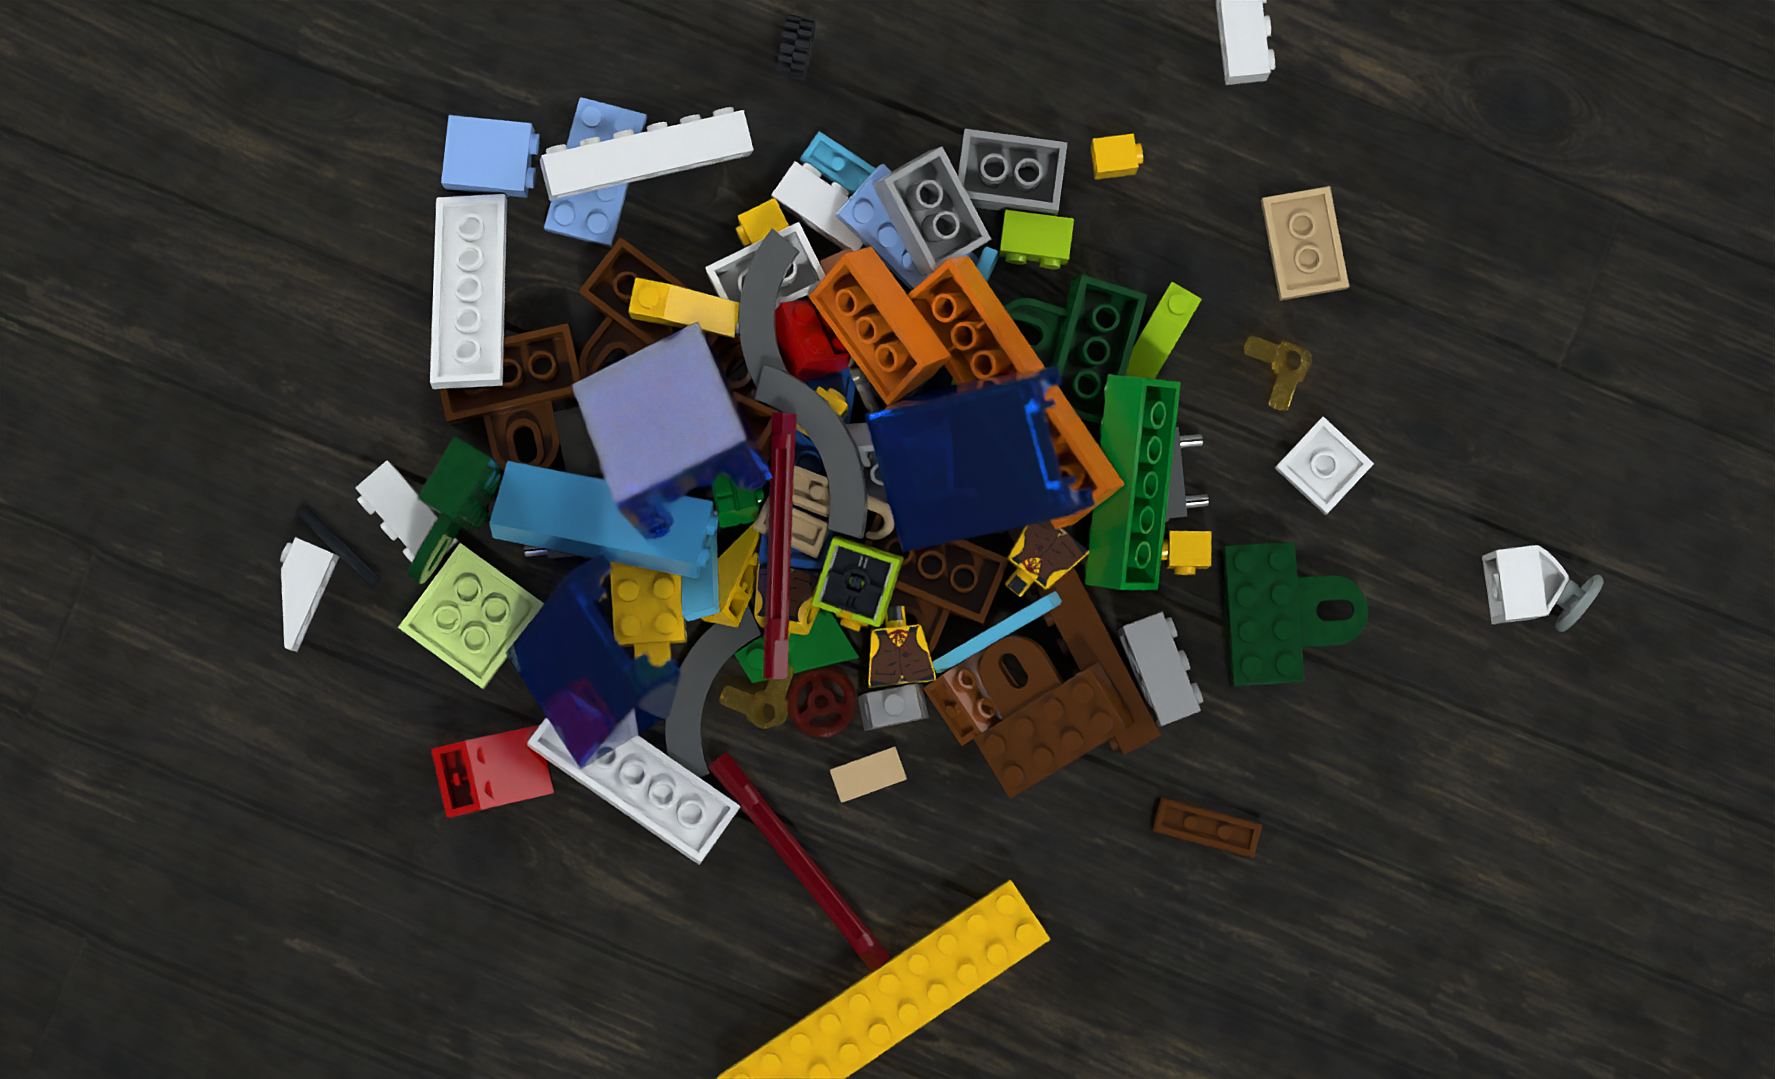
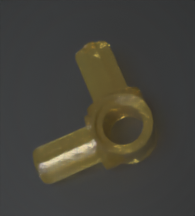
[1244,336,1312,411]
[720,664,795,729]

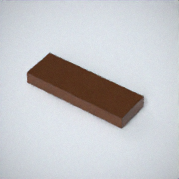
[1152,797,1262,858]

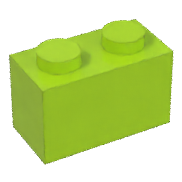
[999,210,1074,269]

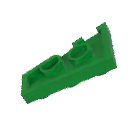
[734,608,859,684]

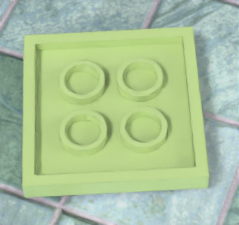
[398,543,545,689]

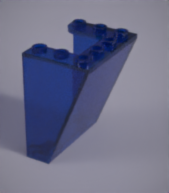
[572,322,773,540]
[864,366,1095,552]
[506,553,681,770]

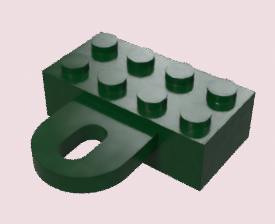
[1003,274,1147,430]
[408,437,504,584]
[1220,542,1368,687]

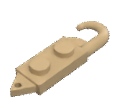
[764,465,896,540]

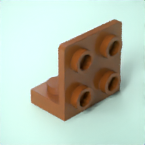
[923,645,1018,746]

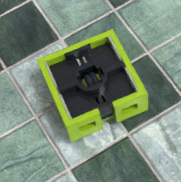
[812,535,904,627]

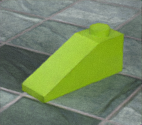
[1125,282,1202,379]

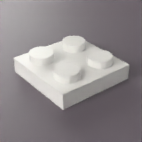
[1275,417,1374,515]

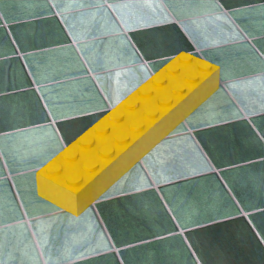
[717,880,1051,1079]

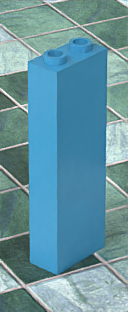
[489,461,719,579]

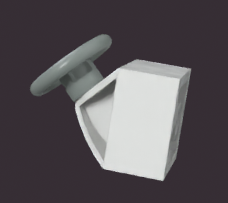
[1482,545,1604,632]

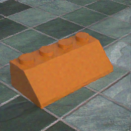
[808,246,951,406]

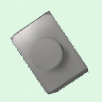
[858,684,929,731]

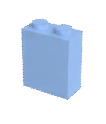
[441,115,540,198]

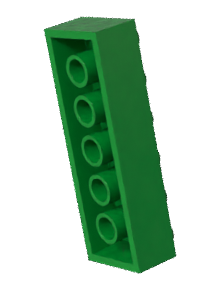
[1085,374,1181,590]

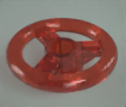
[787,668,856,737]

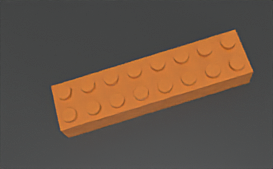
[907,256,1125,530]

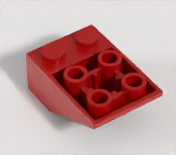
[775,299,857,382]
[431,725,554,818]

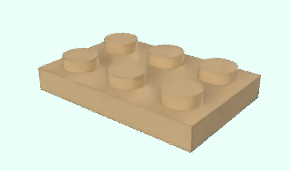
[1261,186,1349,301]

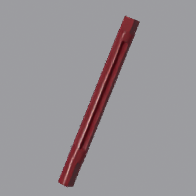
[763,413,797,679]
[708,752,891,972]

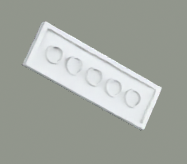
[430,194,507,389]
[527,687,740,865]

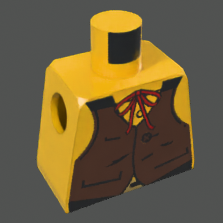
[1005,509,1089,597]
[754,563,822,636]
[869,606,936,688]

